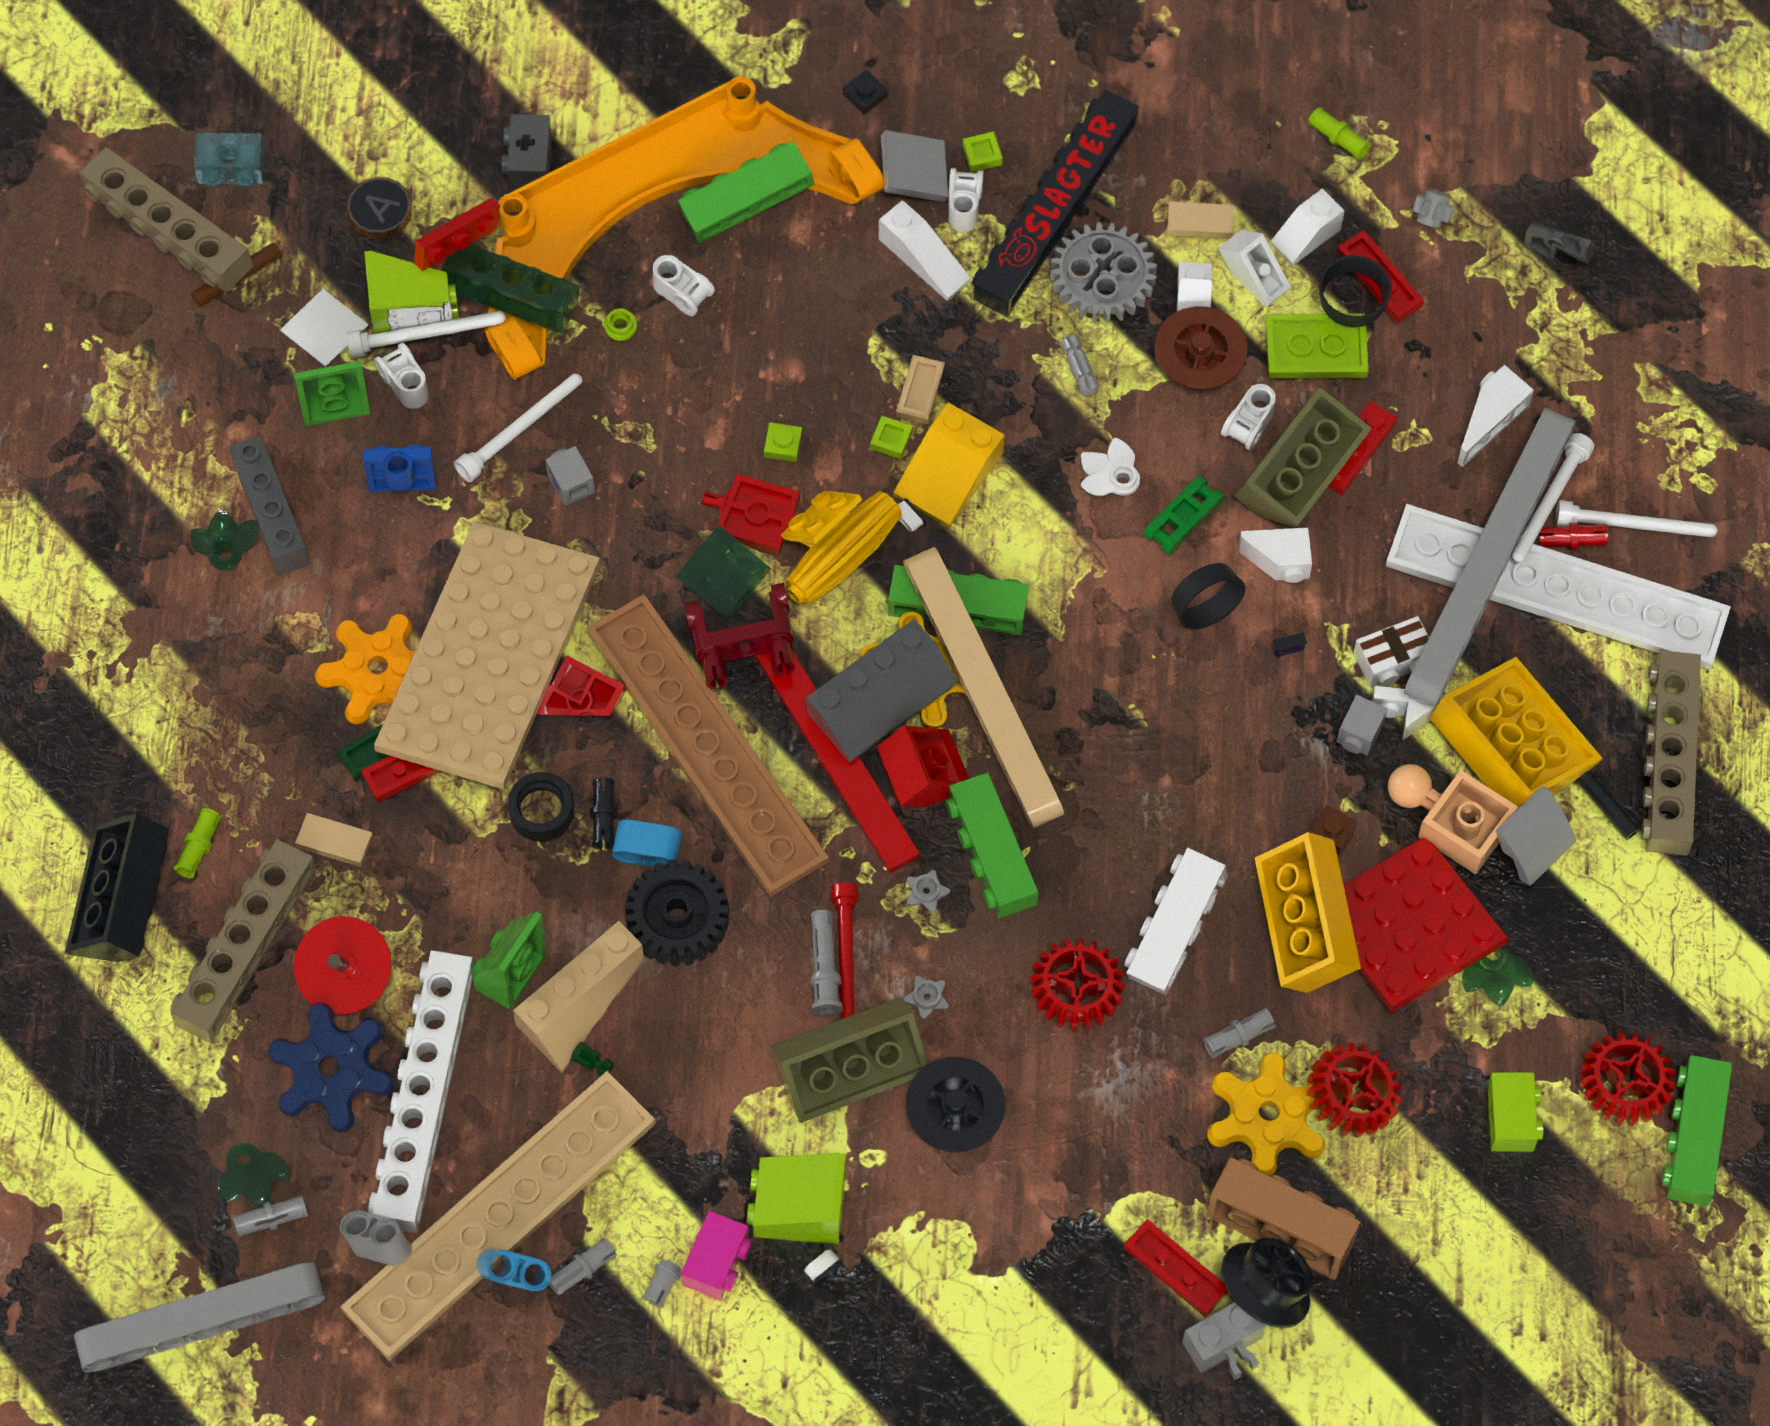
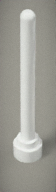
[347,311,506,358]
[453,374,582,483]
[1512,433,1595,562]
[1555,500,1718,537]

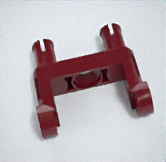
[684,583,795,689]

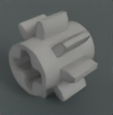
[1412,189,1455,228]

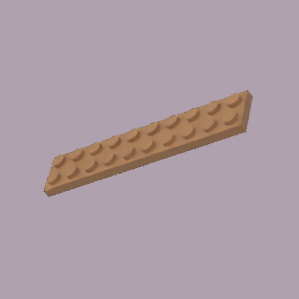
[587,594,829,897]

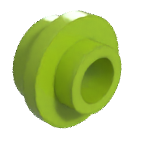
[604,308,637,341]

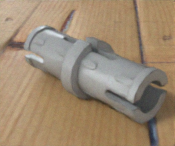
[1203,1008,1276,1059]
[232,1195,308,1238]

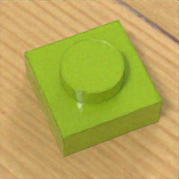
[962,132,1003,173]
[870,416,913,460]
[764,422,802,462]

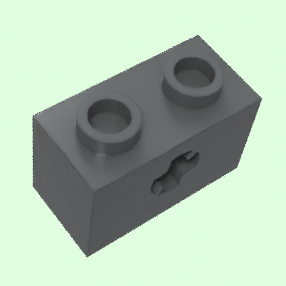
[502,114,552,187]

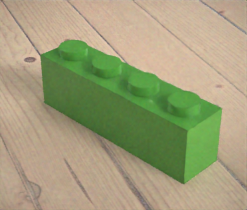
[678,141,814,244]
[888,565,1029,635]
[945,772,1038,919]
[1661,1055,1732,1207]

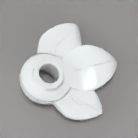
[1081,438,1140,496]

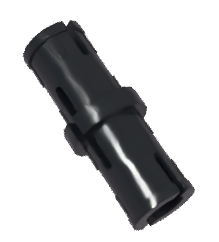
[590,777,617,849]

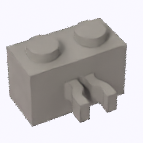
[1182,1302,1266,1380]

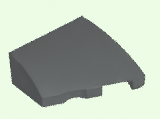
[1524,221,1595,265]

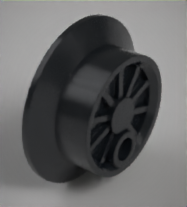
[906,1057,1006,1152]
[1221,1238,1313,1328]

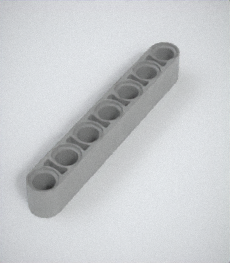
[74,1262,325,1372]

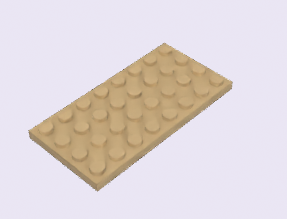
[374,521,601,790]

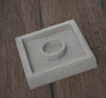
[881,130,948,202]

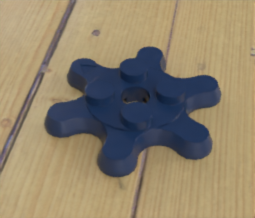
[268,1002,394,1132]

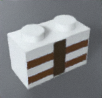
[1353,616,1429,688]

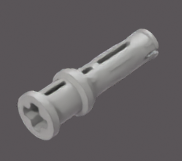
[810,910,843,1017]

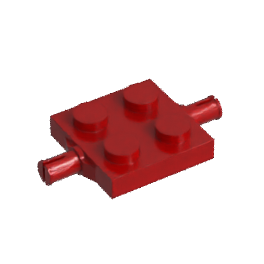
[701,473,800,555]

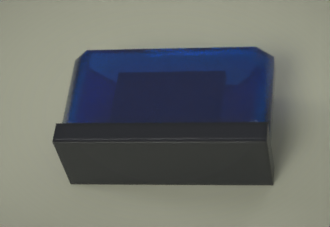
[1273,632,1307,657]

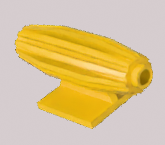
[781,491,902,605]

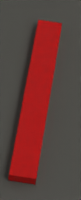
[754,649,920,874]

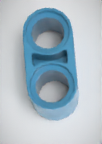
[611,819,682,868]
[477,1248,551,1291]

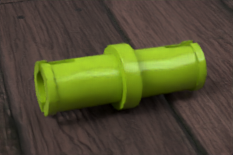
[1308,107,1371,160]
[174,808,222,878]

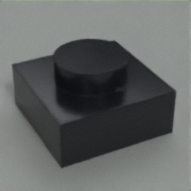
[842,69,888,115]

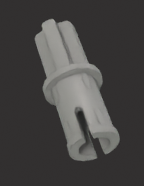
[549,1238,617,1295]

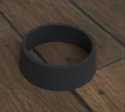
[1319,255,1392,327]
[1172,563,1246,630]

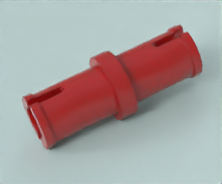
[1538,523,1608,550]

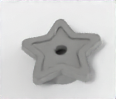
[907,870,950,913]
[903,976,949,1019]

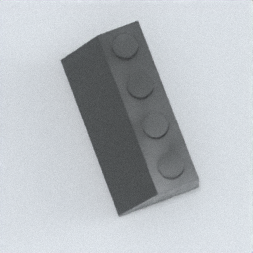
[806,619,958,763]

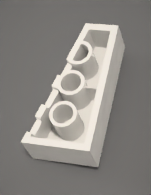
[1124,847,1228,996]

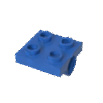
[363,444,436,492]

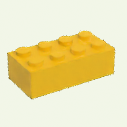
[1255,832,1361,993]

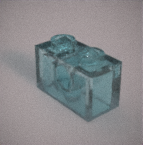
[194,133,265,186]

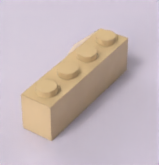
[513,921,644,1074]

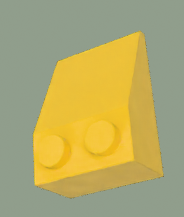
[893,402,1005,528]

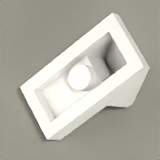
[1176,262,1212,312]
[1372,685,1443,740]

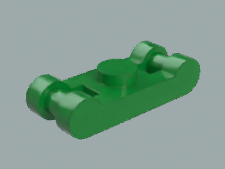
[1143,475,1226,556]

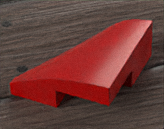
[537,656,627,716]

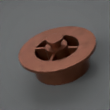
[1154,306,1248,390]

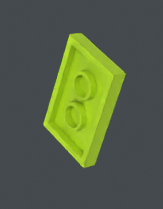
[1265,313,1369,379]

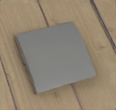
[1496,785,1576,886]

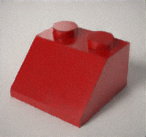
[877,725,969,808]

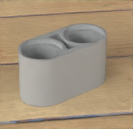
[340,1210,412,1265]

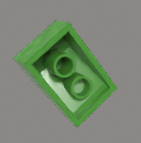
[294,361,371,426]
[471,911,548,1010]

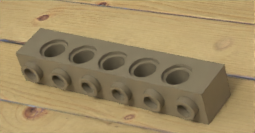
[79,147,253,293]
[1641,650,1701,856]
[170,839,316,1044]

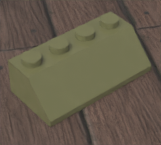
[1234,387,1372,528]
[770,997,928,1123]

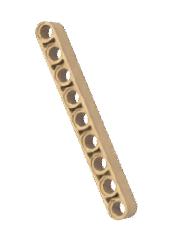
[903,547,1064,829]

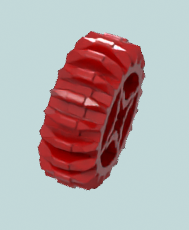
[1030,937,1125,1032]
[1579,1031,1676,1126]
[1306,1042,1402,1138]

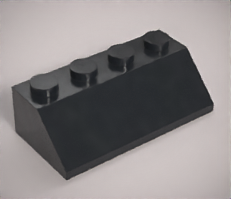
[64,813,169,962]

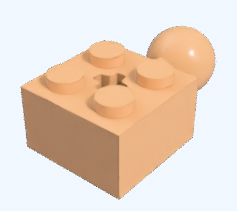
[1388,764,1519,875]

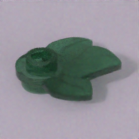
[190,509,258,571]
[1462,945,1533,1006]
[219,1143,291,1207]

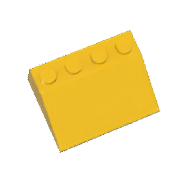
[1429,657,1602,807]

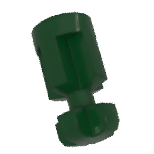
[571,1041,614,1077]

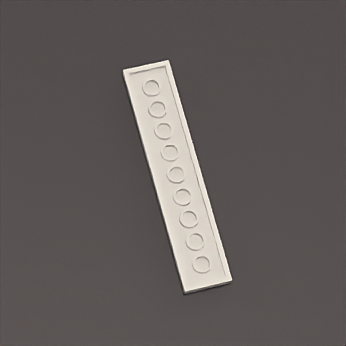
[1385,504,1731,670]

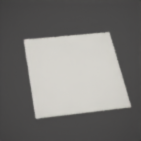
[280,289,369,366]

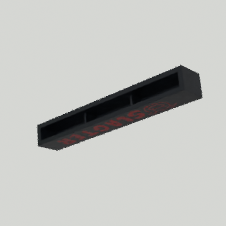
[972,89,1139,318]

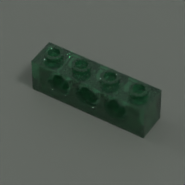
[442,244,580,334]

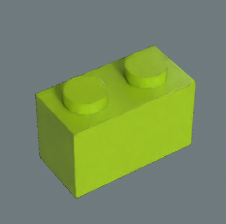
[1487,1072,1543,1152]

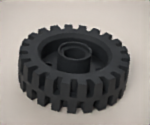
[625,860,729,966]

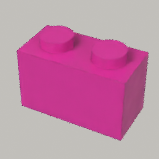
[680,1211,753,1301]

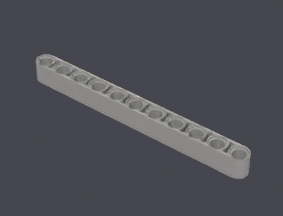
[1404,408,1576,707]

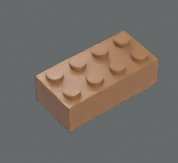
[1207,1157,1361,1280]

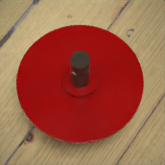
[294,916,392,1015]

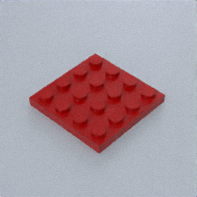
[1343,838,1508,1013]

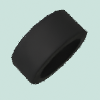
[508,772,574,841]

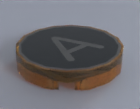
[346,177,412,239]

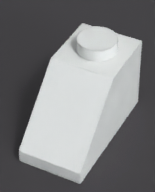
[1270,189,1344,266]
[1218,229,1291,306]
[1238,528,1312,583]

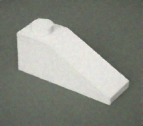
[879,200,971,301]
[1458,365,1534,467]

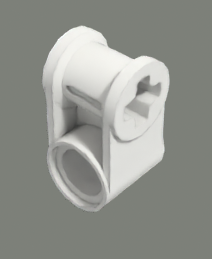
[948,168,984,233]
[653,255,715,316]
[373,343,429,409]
[1221,384,1276,451]

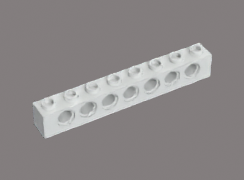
[368,950,474,1233]

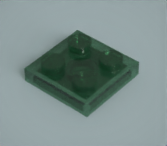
[676,525,771,620]

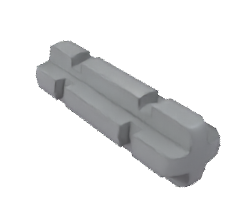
[1062,335,1099,397]

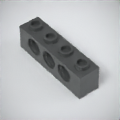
[229,435,309,576]

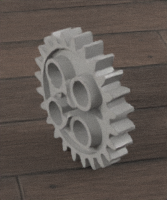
[1050,222,1157,323]

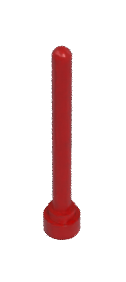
[831,882,859,1019]

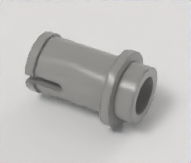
[642,1259,681,1308]

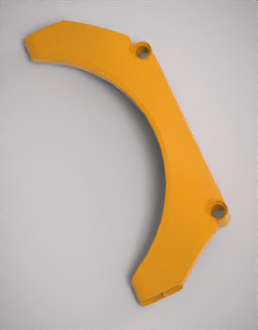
[485,77,884,380]

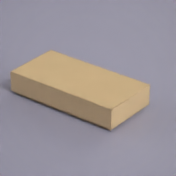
[1167,201,1234,239]
[896,355,945,424]
[295,813,373,867]

